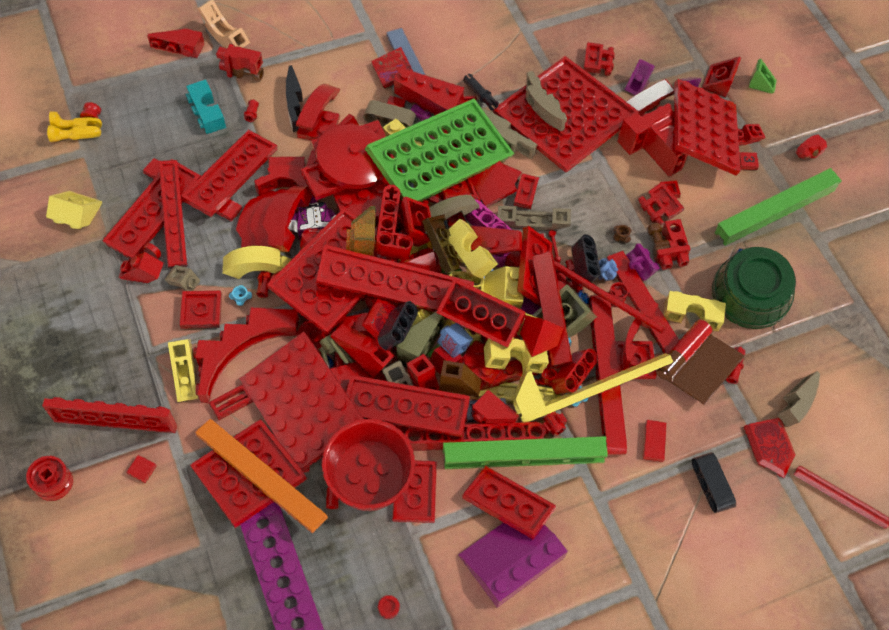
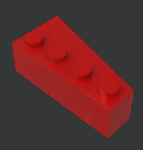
[394,67,465,116]

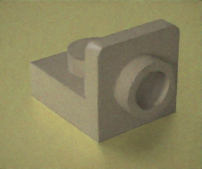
[164,265,200,291]

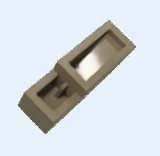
[777,371,820,427]

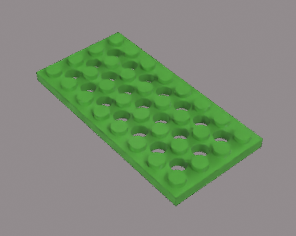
[365,99,514,202]

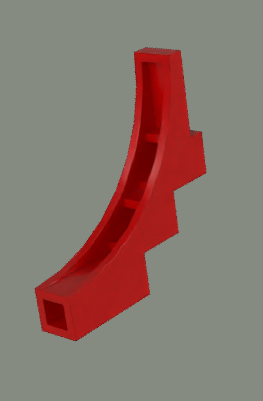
[193,307,299,403]

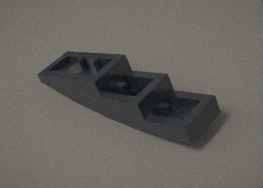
[286,65,303,132]

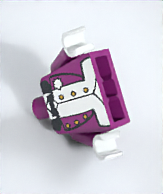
[288,196,337,240]

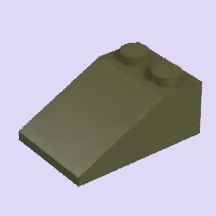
[532,285,597,351]
[395,311,445,369]

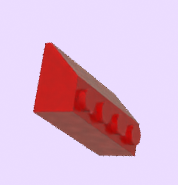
[436,278,526,348]

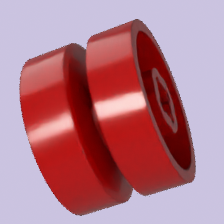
[26,456,73,501]

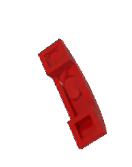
[296,83,340,131]
[621,303,659,370]

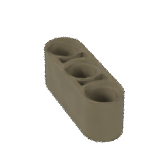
[363,100,416,128]

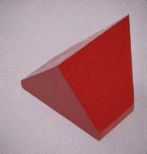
[520,315,564,357]

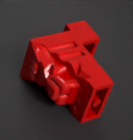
[617,103,688,177]

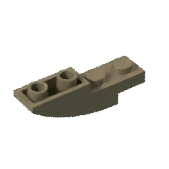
[526,71,567,131]
[482,107,537,159]

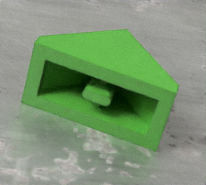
[749,59,777,94]

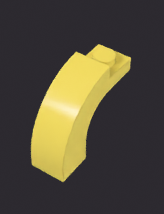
[222,246,292,279]

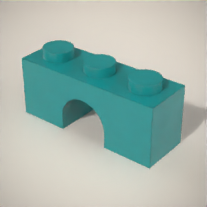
[185,79,226,134]

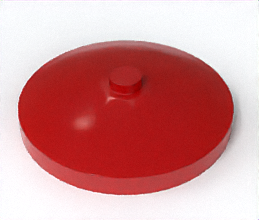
[316,125,390,189]

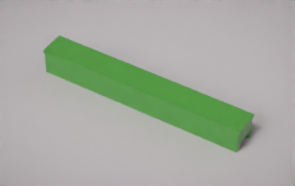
[714,168,842,246]
[442,436,608,469]

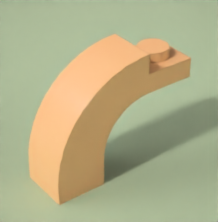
[197,0,250,48]

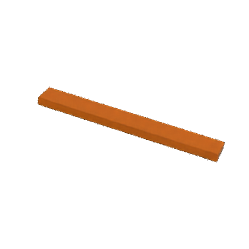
[195,418,328,533]

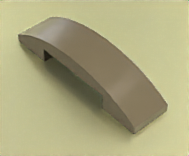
[429,195,479,219]
[498,206,571,231]

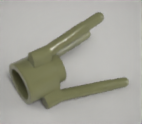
[319,335,355,368]

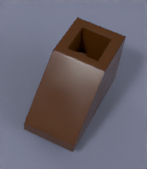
[439,360,481,398]

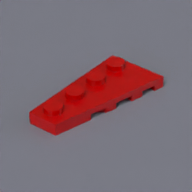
[451,224,522,260]

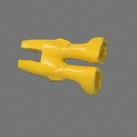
[47,111,102,142]

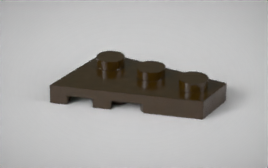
[422,214,460,274]

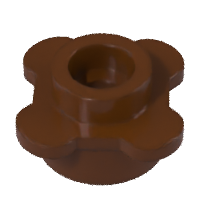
[613,224,632,243]

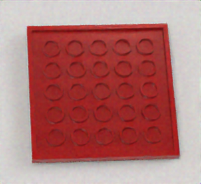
[493,56,639,173]

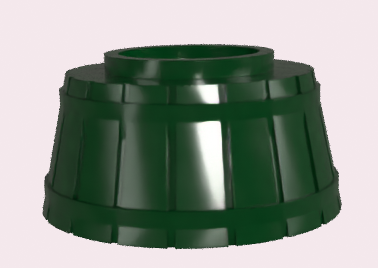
[712,247,796,329]

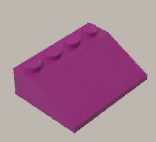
[458,523,568,608]

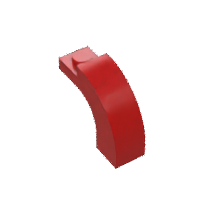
[254,165,313,196]
[407,354,439,390]

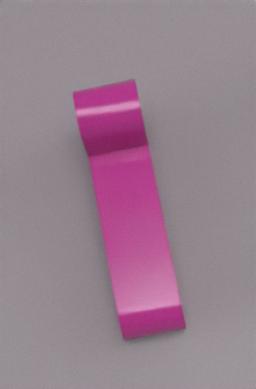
[465,199,512,268]

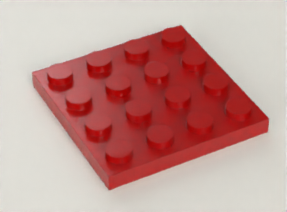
[190,419,307,528]

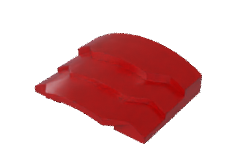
[236,186,313,252]

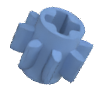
[598,258,618,281]

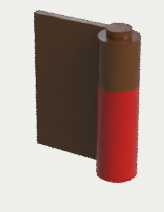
[656,319,745,405]

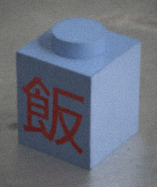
[437,323,473,358]

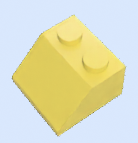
[46,191,102,229]
[484,266,523,309]
[513,366,546,419]

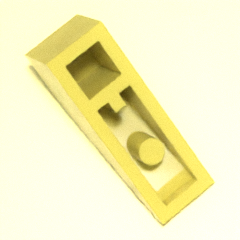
[168,339,198,402]

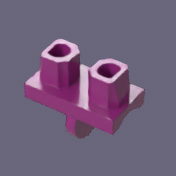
[626,243,660,281]

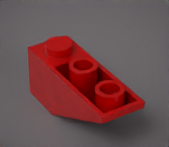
[147,29,205,58]
[330,324,394,377]

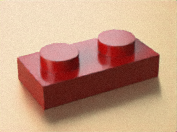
[513,173,539,210]

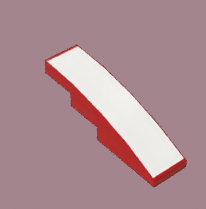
[626,79,674,117]

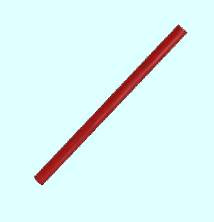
[554,261,665,334]

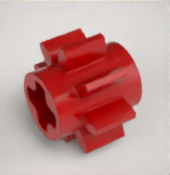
[543,411,567,436]

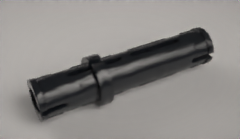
[463,73,499,111]

